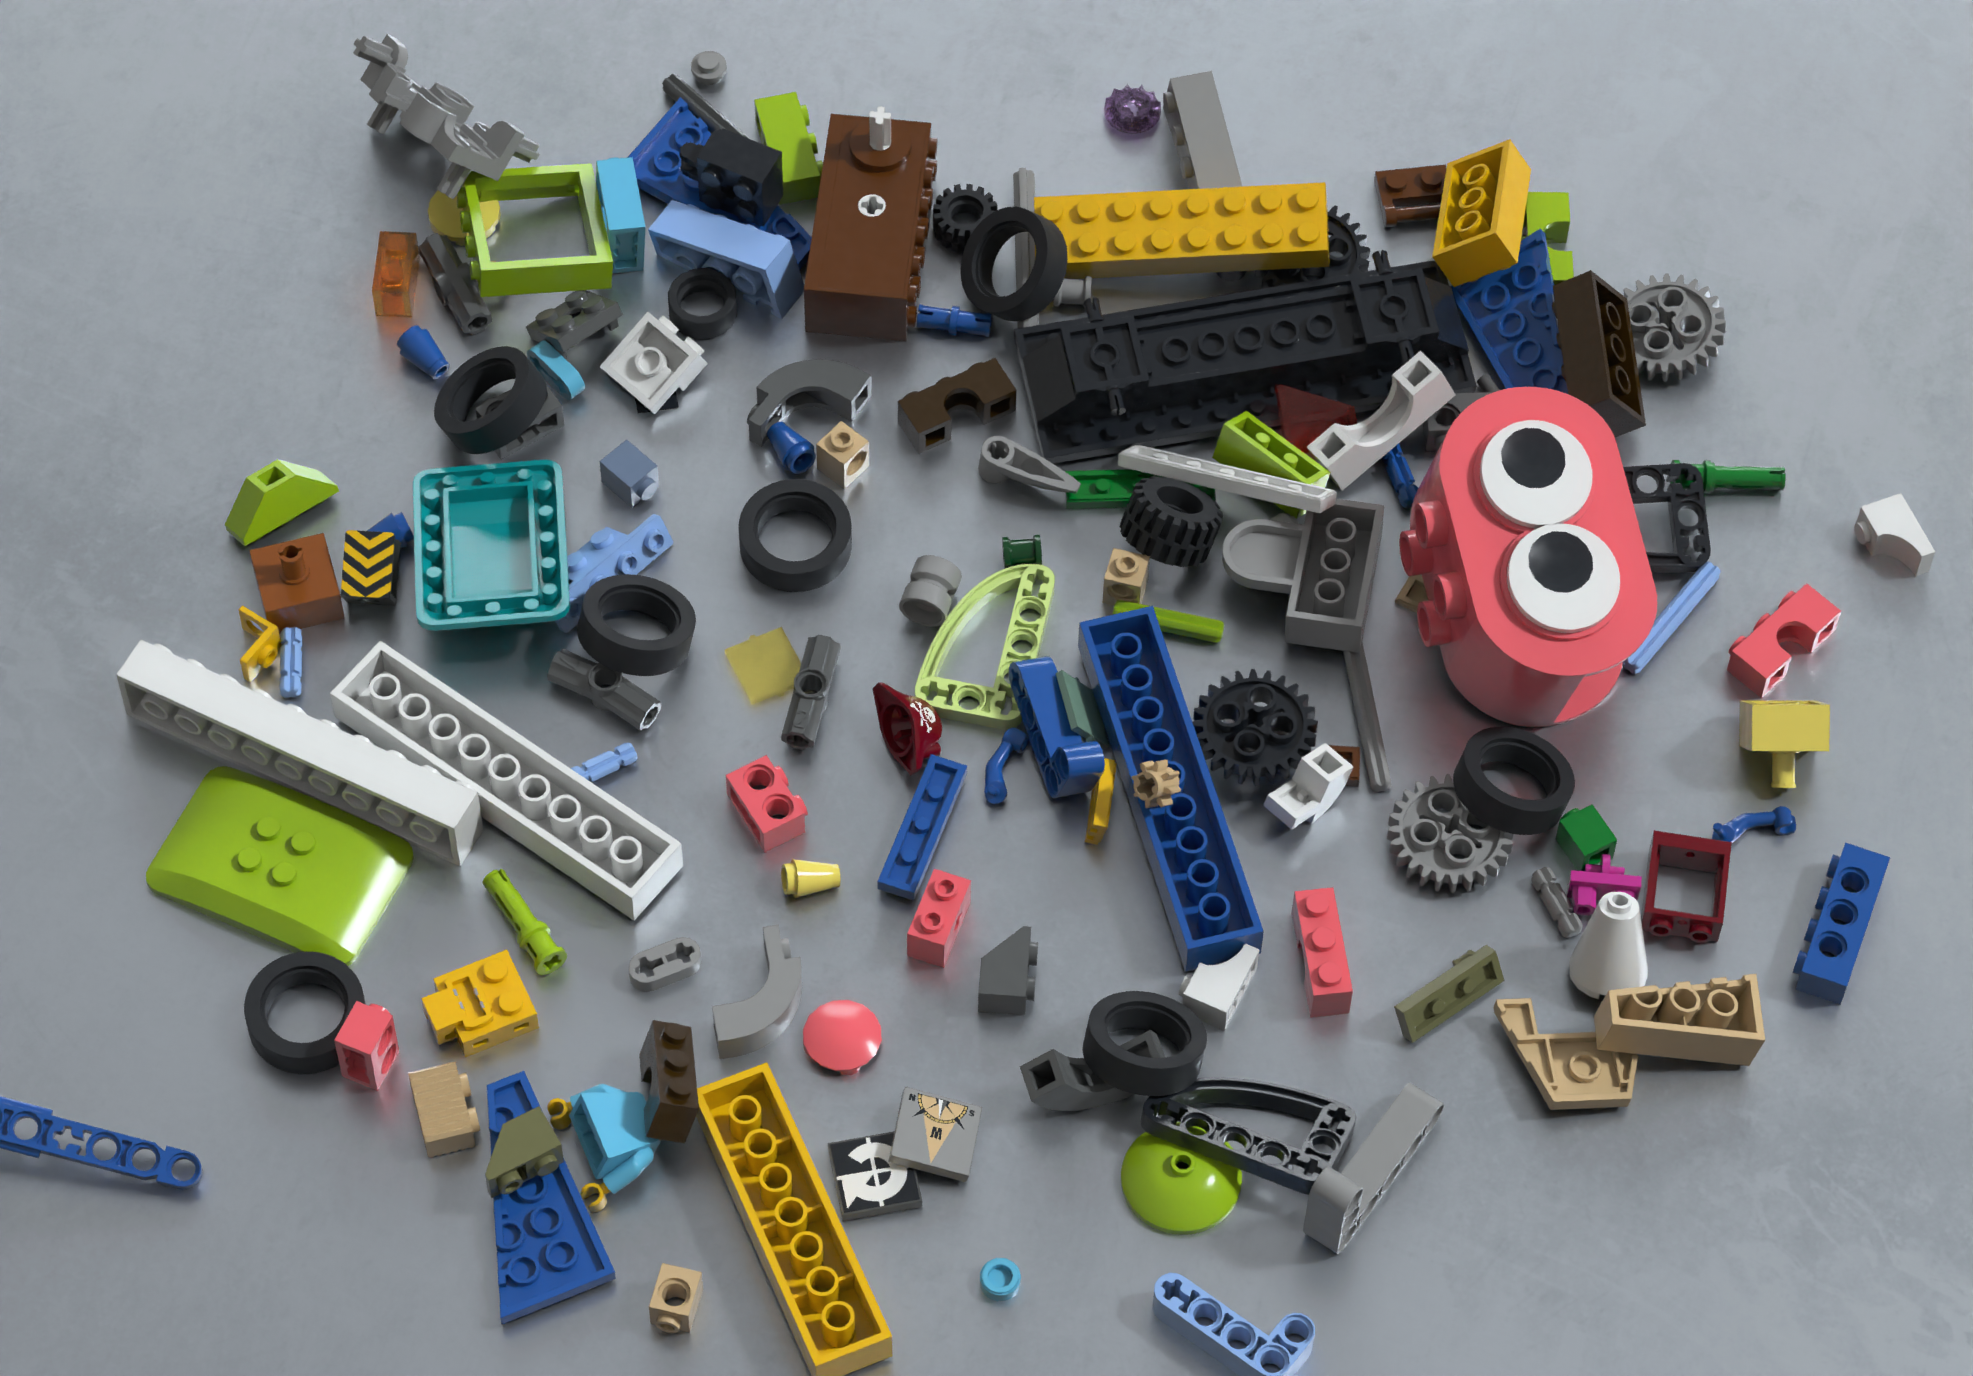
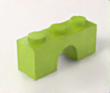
[1521,192,1574,285]

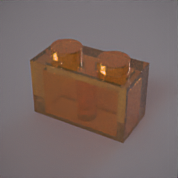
[372,231,420,318]

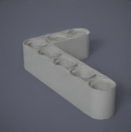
[1303,1083,1444,1254]

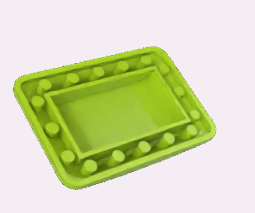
[146,766,414,966]

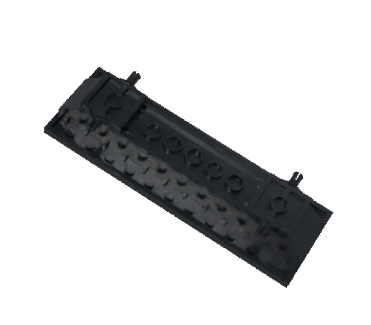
[1014,250,1477,464]

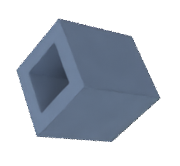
[599,439,659,508]

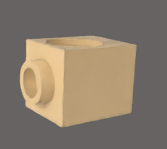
[816,421,869,489]
[1102,548,1150,605]
[649,1263,703,1333]

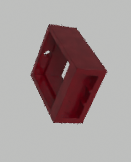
[1641,830,1732,943]

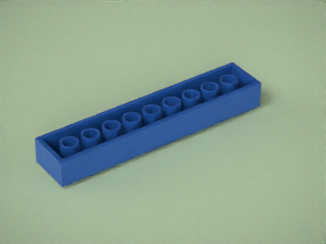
[1078,606,1264,972]

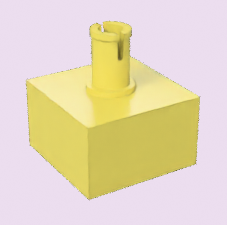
[1739,700,1830,788]

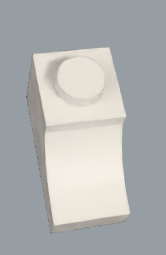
[1854,493,1935,577]
[1178,944,1260,1031]

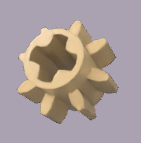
[1131,759,1182,808]

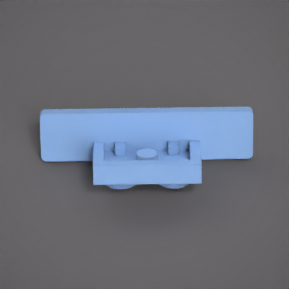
[555,514,673,633]

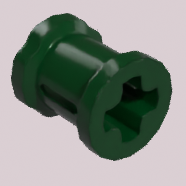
[1002,535,1042,569]

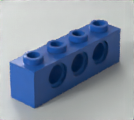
[1792,842,1890,1005]

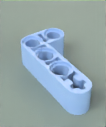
[1153,1273,1315,1376]

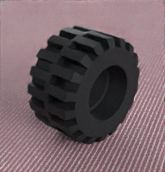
[1119,476,1223,567]

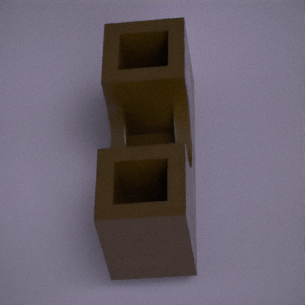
[898,358,1017,454]
[639,1020,699,1144]

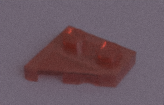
[1275,384,1357,453]

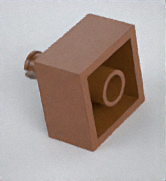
[249,533,345,634]

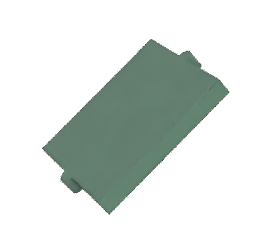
[1056,670,1110,750]

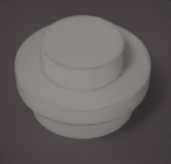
[691,51,727,85]

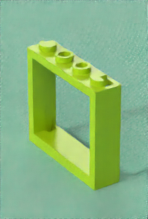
[457,163,613,297]

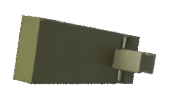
[1394,945,1505,1043]

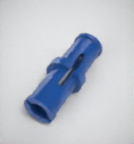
[916,304,992,337]

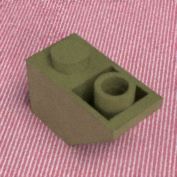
[485,1106,564,1198]

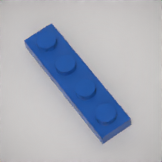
[877,754,967,900]

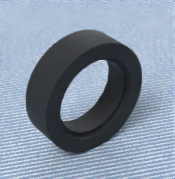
[960,207,1068,321]
[434,346,547,454]
[739,479,852,592]
[577,574,696,676]
[1453,726,1575,835]
[244,952,365,1074]
[1082,991,1207,1096]

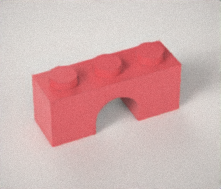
[1727,583,1841,698]
[1291,887,1353,1018]

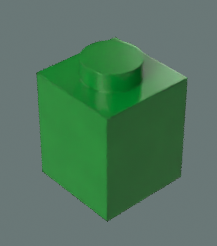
[1555,804,1617,871]

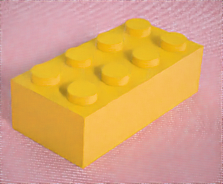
[1432,139,1531,287]

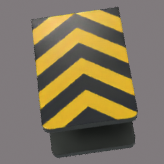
[341,530,401,606]

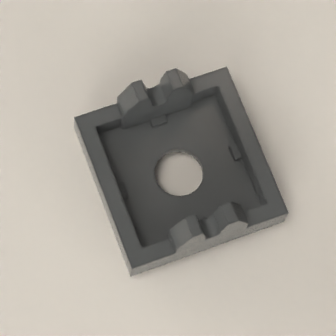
[526,290,623,360]

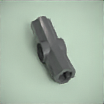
[547,649,661,731]

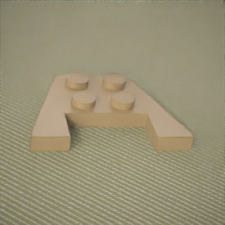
[1493,998,1638,1110]

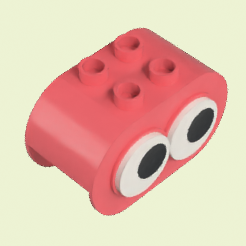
[1399,387,1657,727]

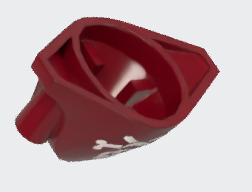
[872,682,942,776]

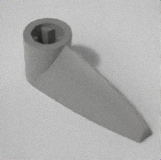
[978,436,1081,493]

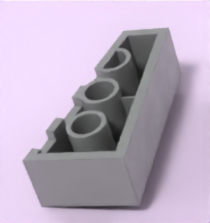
[1163,71,1242,189]

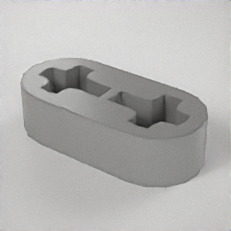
[628,937,701,992]

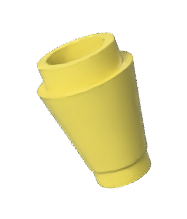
[781,859,841,898]

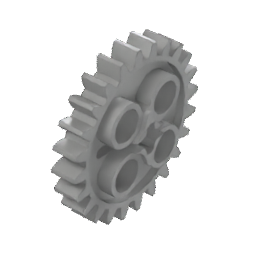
[1623,273,1726,382]
[1387,774,1513,893]

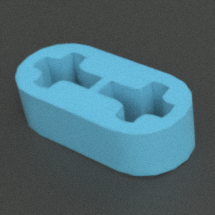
[527,340,586,400]

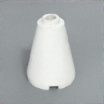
[1569,892,1648,999]

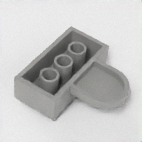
[1222,499,1384,653]

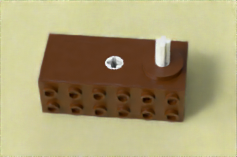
[804,106,938,342]

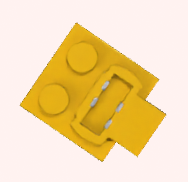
[421,949,539,1058]

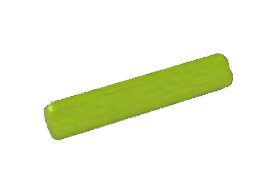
[1113,600,1224,643]

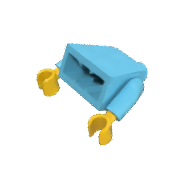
[547,1084,661,1212]

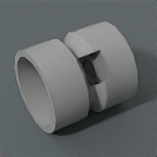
[899,555,962,627]

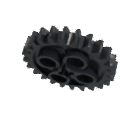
[1255,205,1370,288]
[1193,669,1318,786]

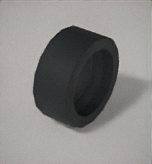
[668,268,737,340]

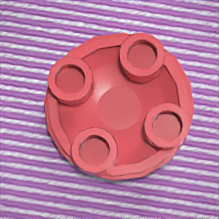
[803,1000,882,1075]

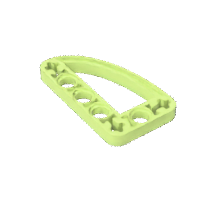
[915,564,1055,730]

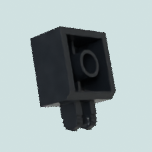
[679,128,783,227]

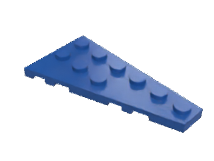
[627,97,812,271]
[1450,228,1568,394]
[487,1071,616,1325]

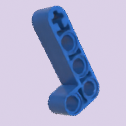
[1009,656,1105,798]

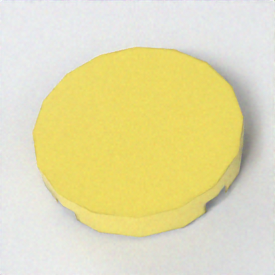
[428,190,501,246]

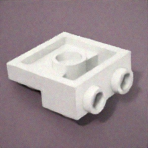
[600,312,708,414]

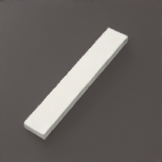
[1118,445,1337,513]

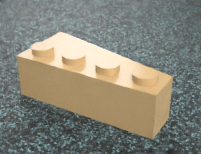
[1594,974,1765,1066]

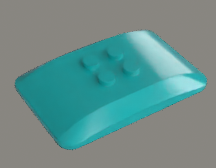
[413,460,570,631]

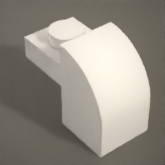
[1263,743,1353,829]

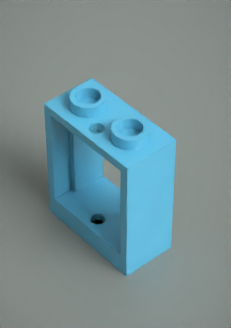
[596,157,646,273]

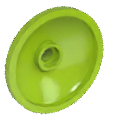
[1121,1122,1242,1235]

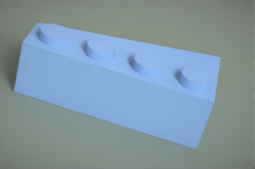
[648,200,804,319]

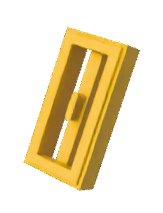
[1085,758,1117,845]

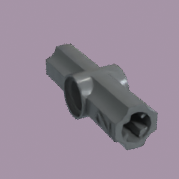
[418,233,492,335]
[781,634,841,750]

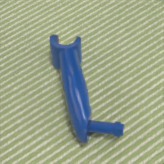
[984,728,1029,804]
[1712,806,1796,843]

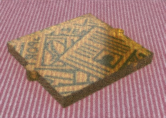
[725,627,801,705]

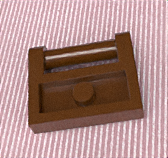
[1374,164,1446,227]

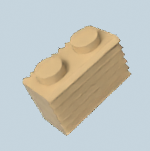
[408,1062,480,1158]

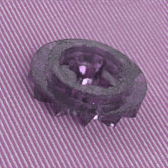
[1104,84,1161,134]

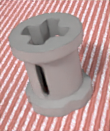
[1053,276,1092,309]

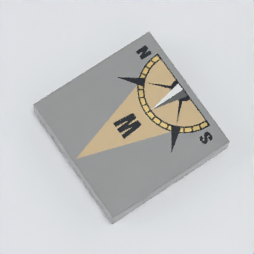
[888,1087,982,1182]

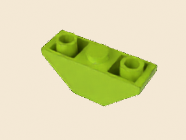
[225,459,339,546]

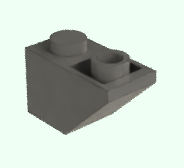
[978,926,1038,1015]

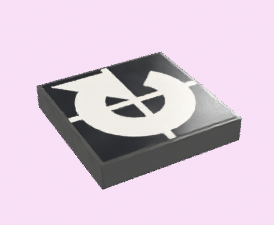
[828,1131,922,1221]

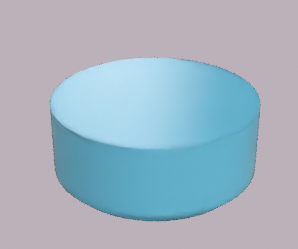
[980,1258,1021,1301]

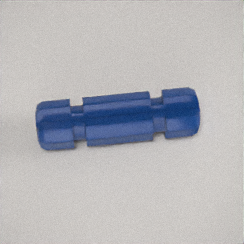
[1382,443,1418,509]

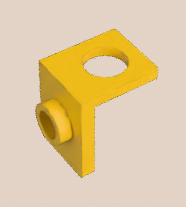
[238,605,282,682]

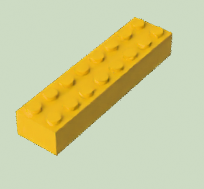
[1034,182,1329,279]
[696,1062,893,1376]

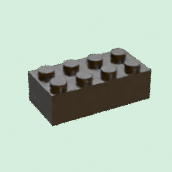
[1552,270,1646,437]

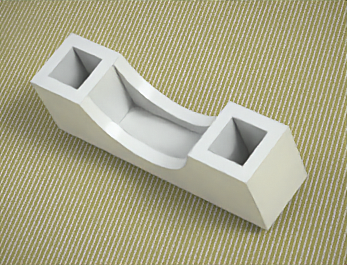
[1307,351,1456,491]

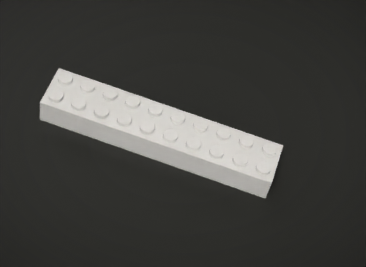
[116,640,483,867]
[330,641,683,921]

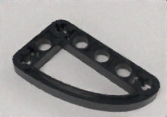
[1623,463,1711,573]
[1140,1078,1357,1195]

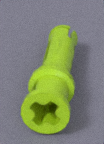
[482,869,567,975]

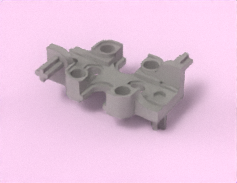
[353,34,540,199]

